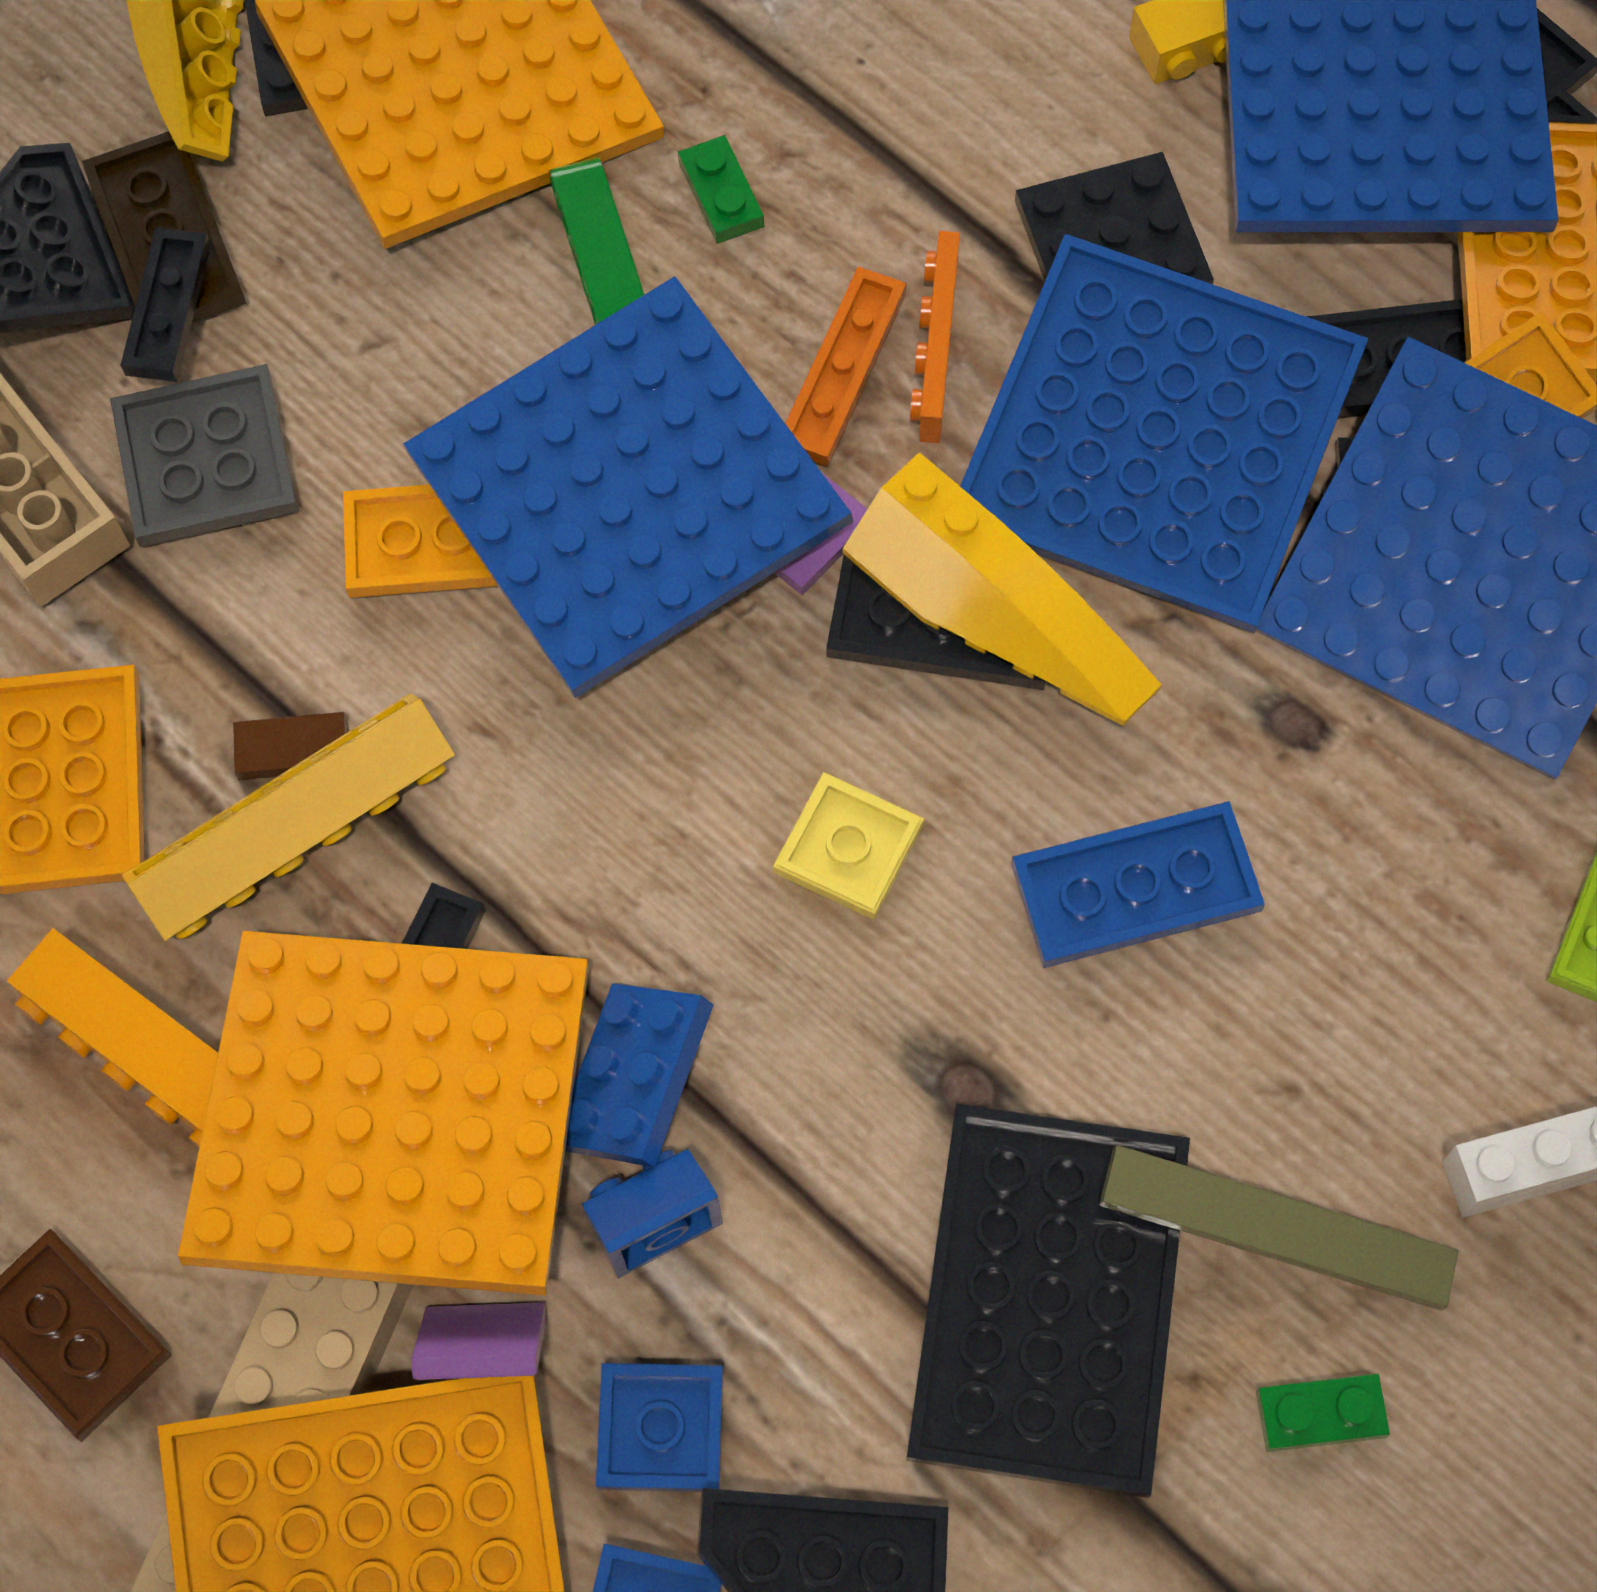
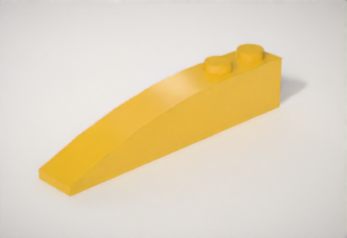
[126,0,244,162]
[843,452,1162,726]

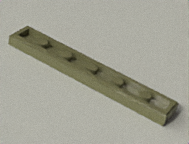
[1099,1145,1459,1311]

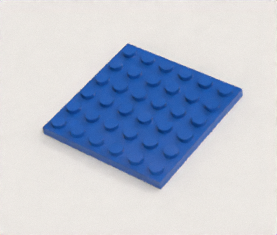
[1223,0,1558,232]
[960,234,1368,633]
[403,276,853,698]
[1256,337,1597,780]

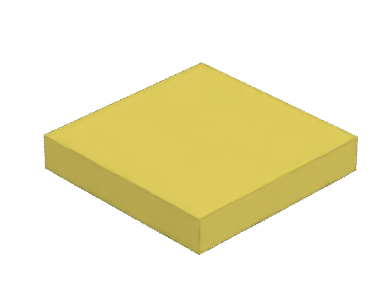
[773,772,924,920]

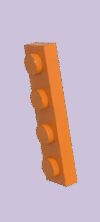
[910,231,960,444]
[785,266,907,467]

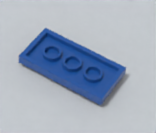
[1011,801,1265,968]

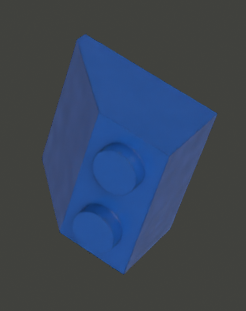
[582,1149,723,1279]

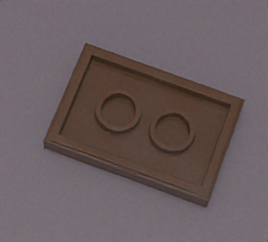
[0,1229,172,1442]

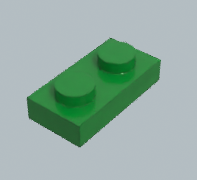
[678,135,765,244]
[1256,1373,1390,1452]

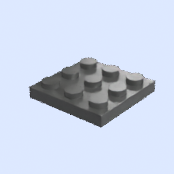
[110,364,299,547]

